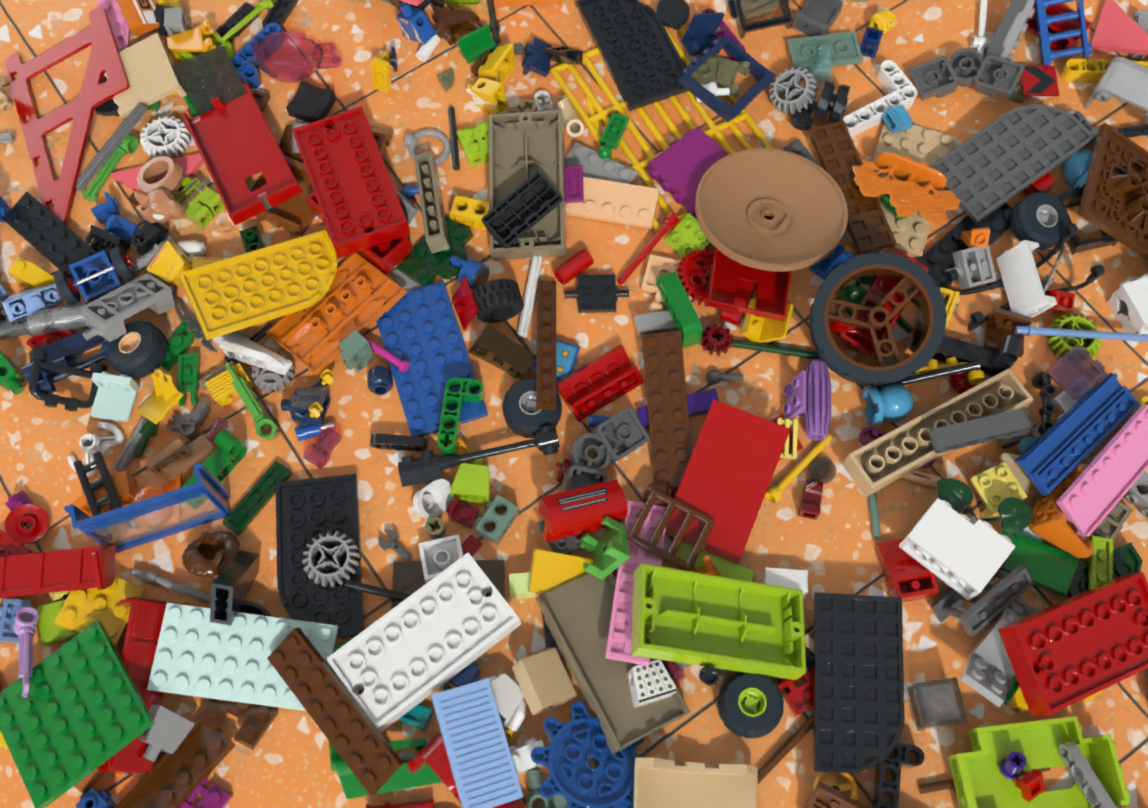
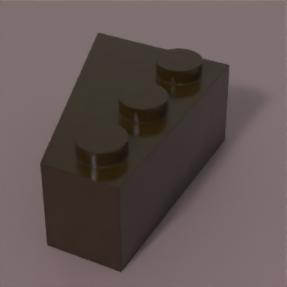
[468,324,536,379]

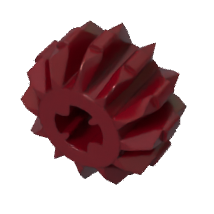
[700,323,733,356]

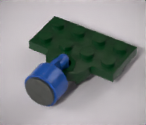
[397,216,489,291]

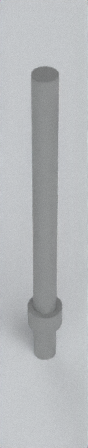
[131,567,211,604]

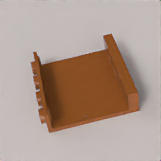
[250,155,316,237]

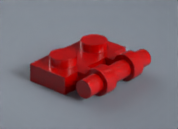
[776,665,814,716]

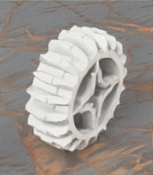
[140,115,191,159]

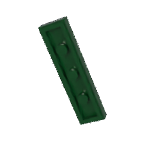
[222,461,293,536]

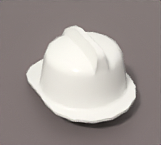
[411,479,453,520]

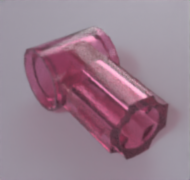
[303,427,342,469]

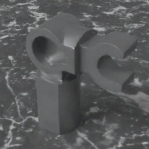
[166,401,211,440]

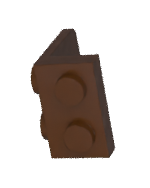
[984,307,1032,357]

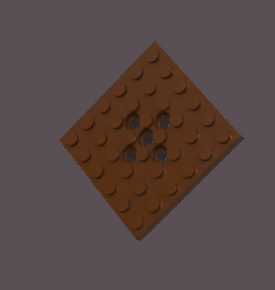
[1078,123,1148,260]

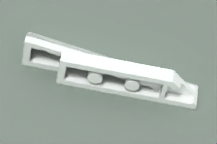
[212,332,293,375]

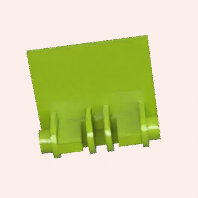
[664,213,713,258]

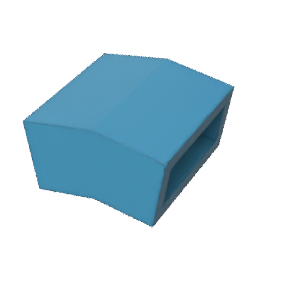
[881,105,913,134]

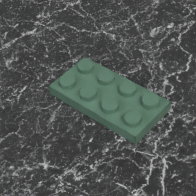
[786,31,863,70]

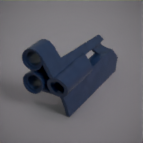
[21,328,109,400]

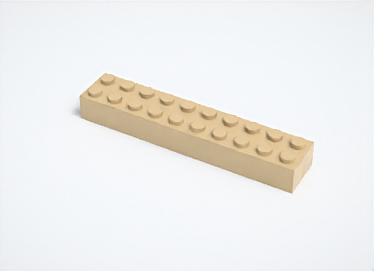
[842,368,1034,497]

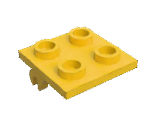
[136,369,184,425]

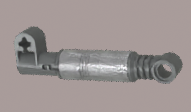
[0,300,90,340]

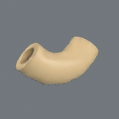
[552,95,584,137]

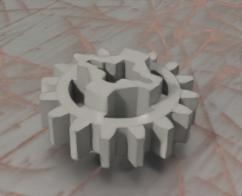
[251,352,295,394]

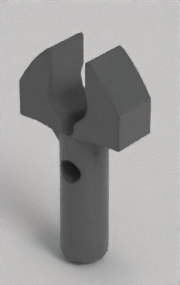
[378,530,412,561]

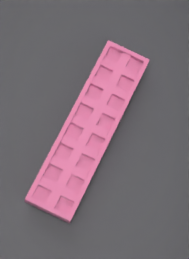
[605,500,666,666]

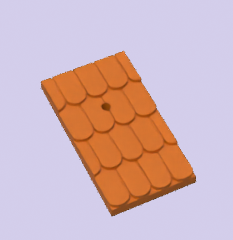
[265,253,407,375]

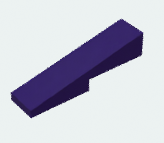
[636,388,719,427]

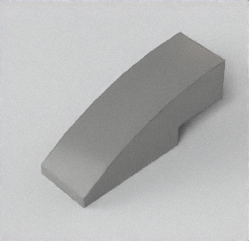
[634,311,677,339]

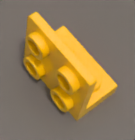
[741,298,793,343]

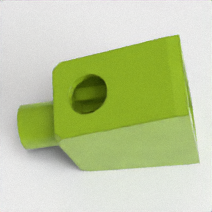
[450,458,490,504]

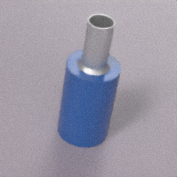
[295,421,335,441]

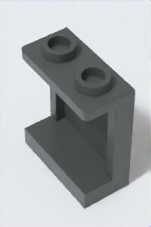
[792,0,843,36]

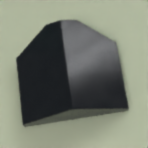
[544,46,583,65]

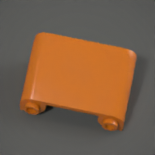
[1028,464,1094,558]

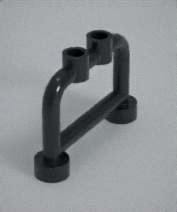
[29,350,108,412]

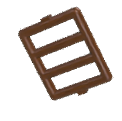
[627,489,714,571]

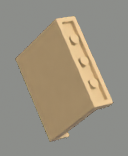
[104,33,187,119]

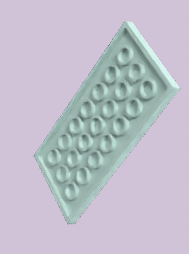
[147,603,339,711]

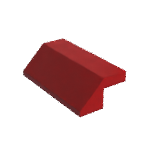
[556,345,644,422]

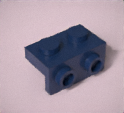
[522,37,552,77]

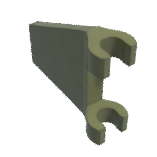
[711,55,750,97]

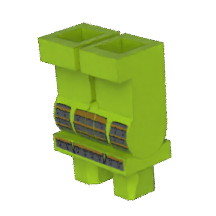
[173,177,225,229]

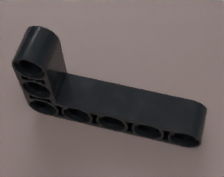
[910,329,1022,377]

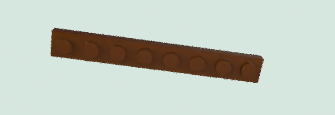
[536,281,556,410]

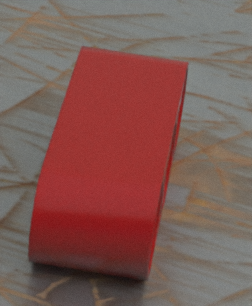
[720,279,758,326]

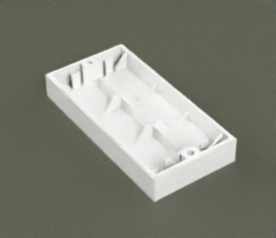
[326,553,521,732]

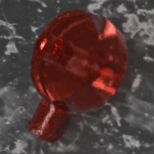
[555,458,571,482]

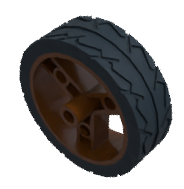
[809,252,946,386]

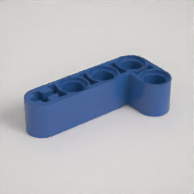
[229,23,285,89]

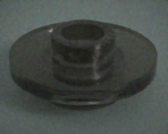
[807,457,836,484]

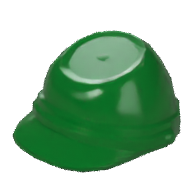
[838,284,867,317]

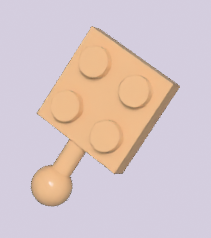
[641,254,680,313]

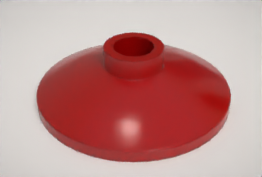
[5,504,49,544]

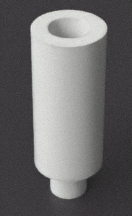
[416,35,441,62]

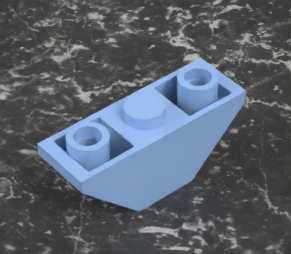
[2,284,63,321]

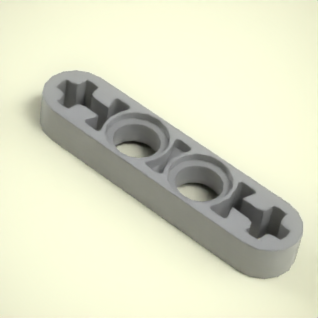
[1058,741,1117,808]

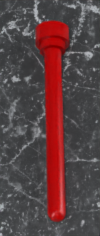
[617,212,680,284]

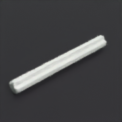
[517,256,542,338]

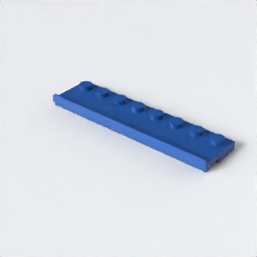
[1015,372,1139,496]

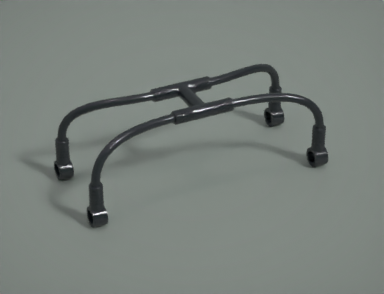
[943,223,1105,332]

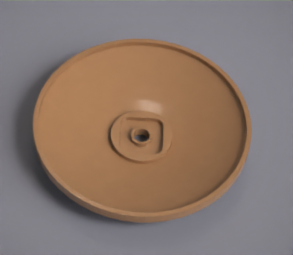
[695,148,848,272]

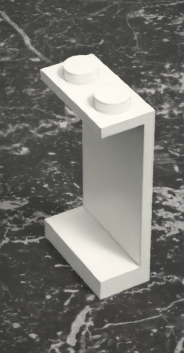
[996,240,1057,318]

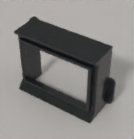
[728,0,794,39]
[1057,191,1118,255]

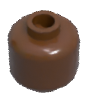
[643,483,674,507]

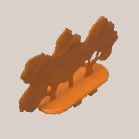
[852,152,961,226]

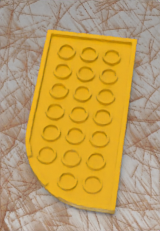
[178,230,337,341]

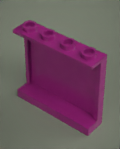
[648,126,728,219]

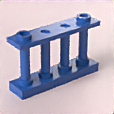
[1034,0,1092,66]

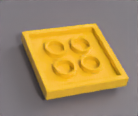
[54,576,145,647]

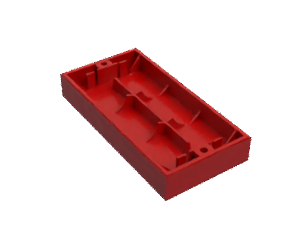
[292,106,411,258]
[998,572,1148,716]

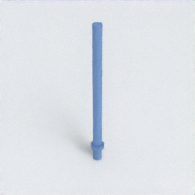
[1015,325,1148,342]

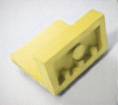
[970,462,1028,518]

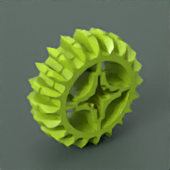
[1046,313,1103,364]

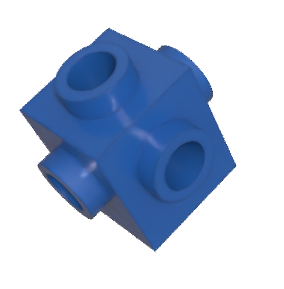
[75,788,117,808]

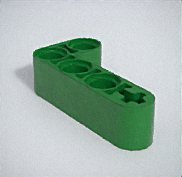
[656,271,702,348]
[437,377,485,455]
[182,429,247,508]

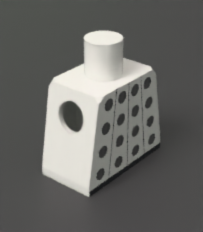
[627,659,677,708]

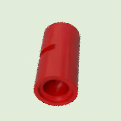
[553,249,594,285]

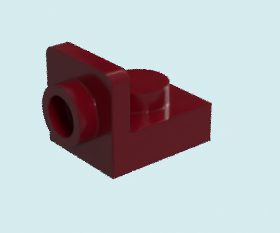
[446,497,480,529]

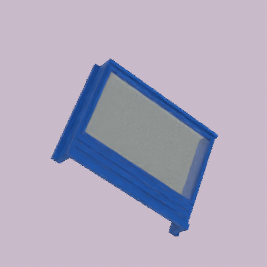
[64,463,231,553]

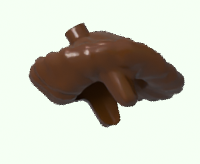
[182,531,240,577]

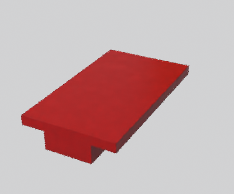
[665,399,791,564]

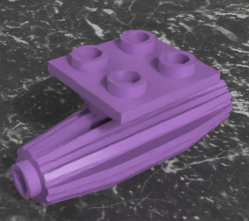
[783,359,831,441]

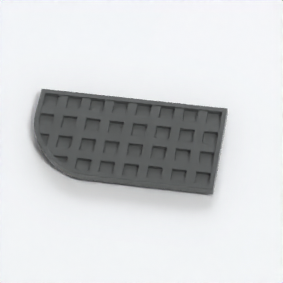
[929,105,1095,223]

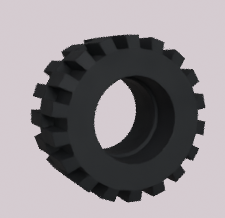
[472,279,524,323]

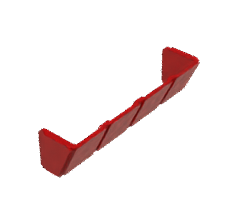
[0,544,116,598]
[97,597,169,774]

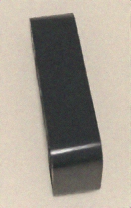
[873,742,925,808]

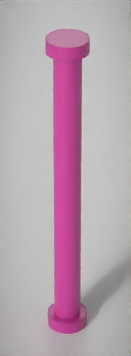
[361,334,410,373]

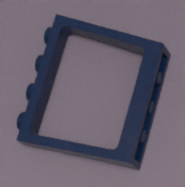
[677,35,776,122]

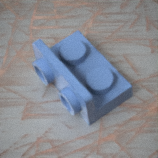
[0,598,31,644]

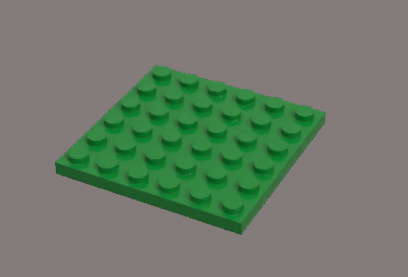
[0,620,155,808]

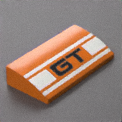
[116,0,159,36]

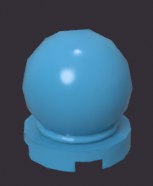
[1061,148,1093,194]
[862,383,913,425]

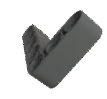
[928,409,1032,453]

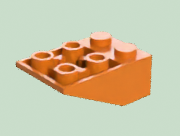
[70,470,143,517]

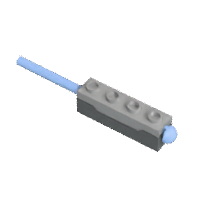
[984,0,1036,61]

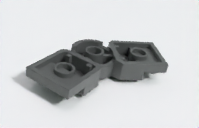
[908,48,1026,101]
[561,406,650,492]

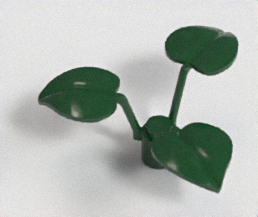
[937,479,1033,533]

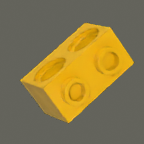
[450,195,490,231]

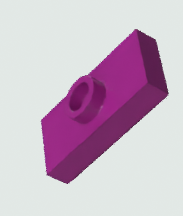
[564,165,584,203]

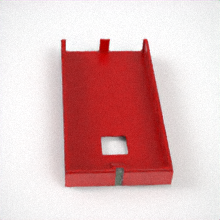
[182,84,303,225]

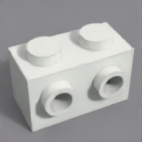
[509,738,544,776]

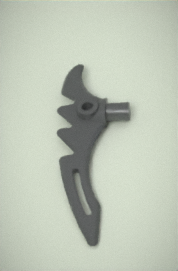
[172,293,218,352]

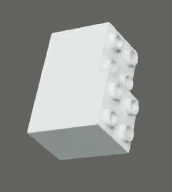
[1107,273,1148,334]
[898,498,1016,601]

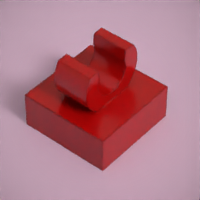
[1014,769,1045,802]

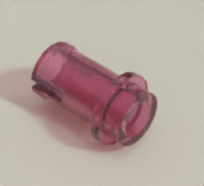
[207,417,229,442]
[661,660,685,684]

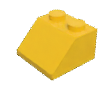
[478,43,516,84]

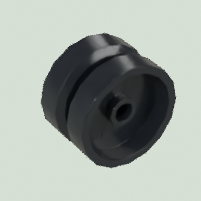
[814,80,851,123]

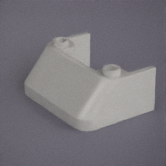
[1084,57,1148,123]

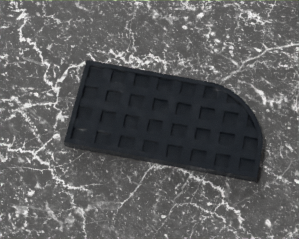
[814,592,905,774]

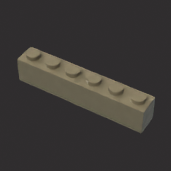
[414,152,450,254]

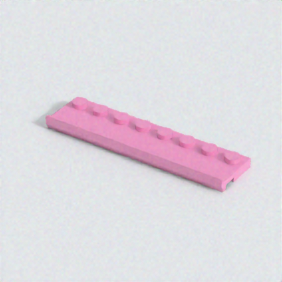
[1056,404,1148,537]

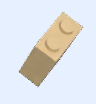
[512,648,577,715]

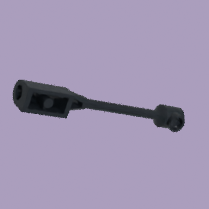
[398,425,560,487]

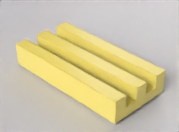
[777,418,798,459]

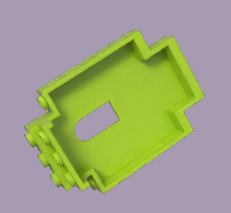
[948,716,1130,808]

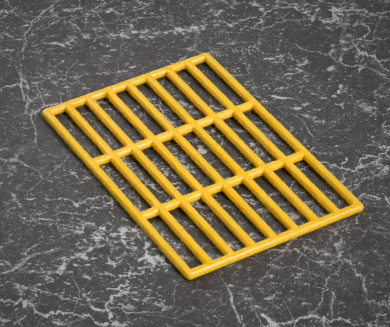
[550,25,774,232]

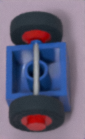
[54,246,136,305]

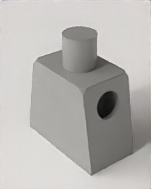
[139,704,195,762]

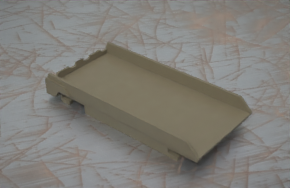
[535,573,690,755]

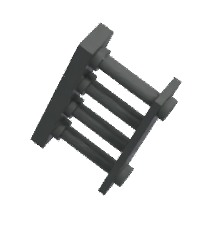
[931,565,1034,637]

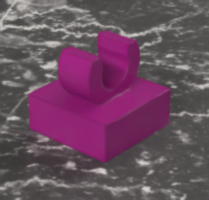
[5,490,35,510]

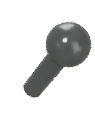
[706,369,744,385]

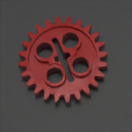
[676,248,714,307]

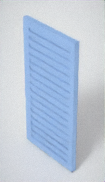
[431,678,523,808]

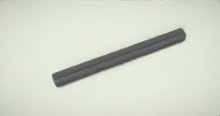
[76,102,148,191]

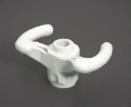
[67,422,125,477]

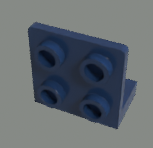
[682,12,724,56]

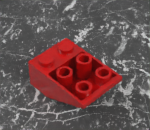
[876,538,939,602]

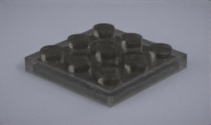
[174,46,247,115]

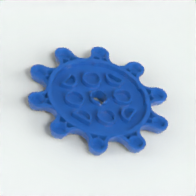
[530,702,645,808]

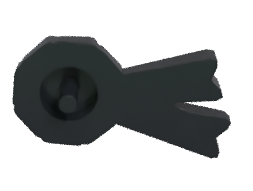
[790,99,818,131]

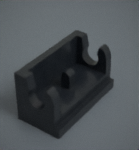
[86,225,131,253]

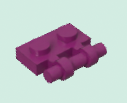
[178,777,233,808]

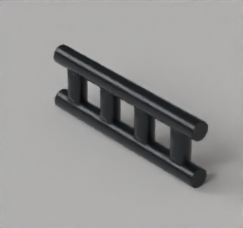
[73,452,128,536]

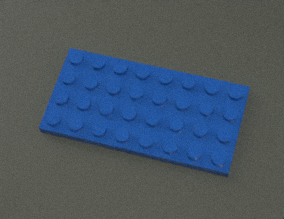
[376,281,488,437]

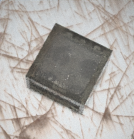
[907,677,968,731]

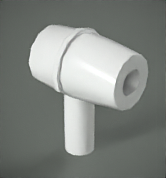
[177,240,206,261]

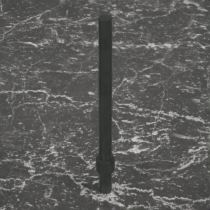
[487,0,501,44]

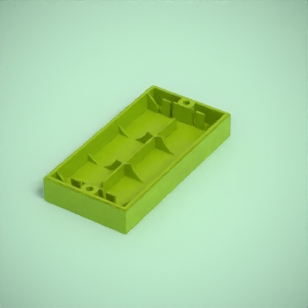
[631,563,806,680]

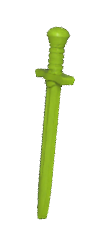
[221,0,276,41]

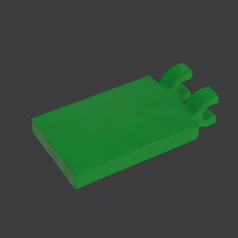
[1001,530,1080,597]

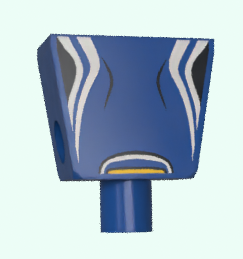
[396,2,436,44]

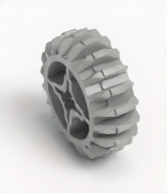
[769,66,818,114]
[302,531,360,587]

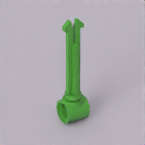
[82,134,139,202]
[224,362,280,441]

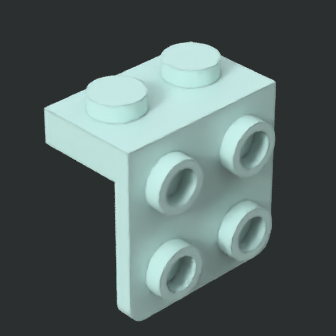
[90,372,139,422]

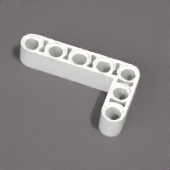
[842,60,918,138]

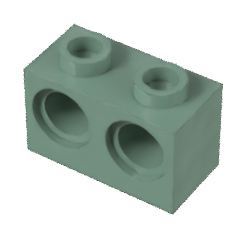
[338,330,375,373]
[475,495,519,546]

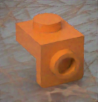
[960,227,990,248]

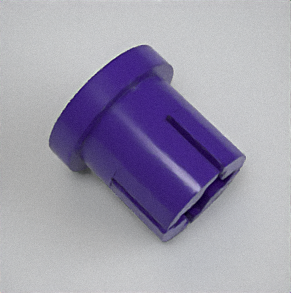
[999,752,1027,780]

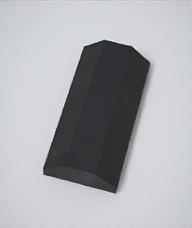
[481,171,564,249]

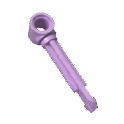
[13,607,39,698]

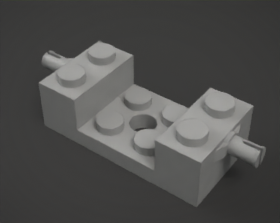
[81,273,176,342]

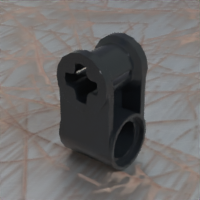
[131,221,168,255]

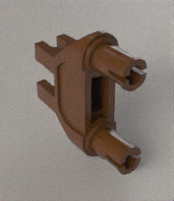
[432,1,483,46]

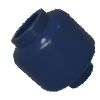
[367,366,393,395]

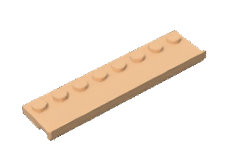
[566,177,659,229]

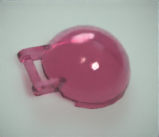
[252,32,342,83]

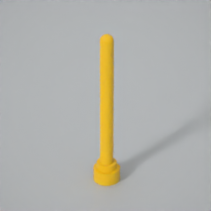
[765,433,834,504]

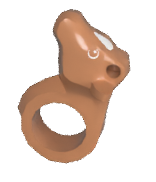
[134,156,186,223]

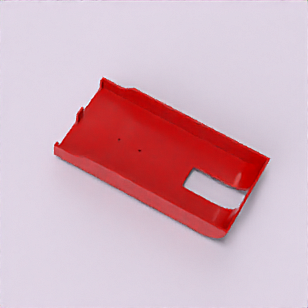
[706,216,791,322]

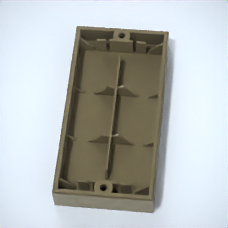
[489,109,567,260]

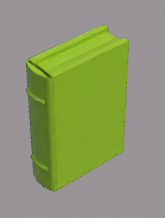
[37,600,78,646]

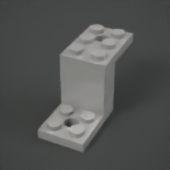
[960,596,1041,707]

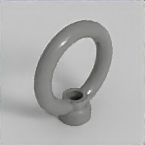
[404,129,451,165]

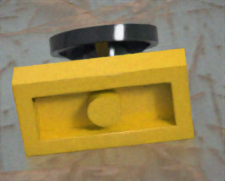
[371,47,398,94]

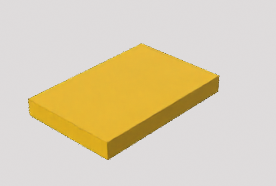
[528,549,594,594]

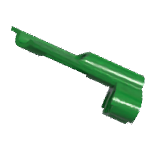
[328,738,442,799]

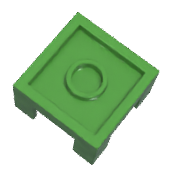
[579,516,631,580]

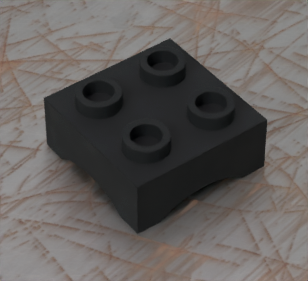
[286,80,336,123]

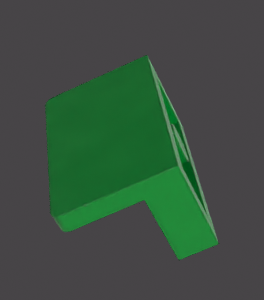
[458,25,498,64]

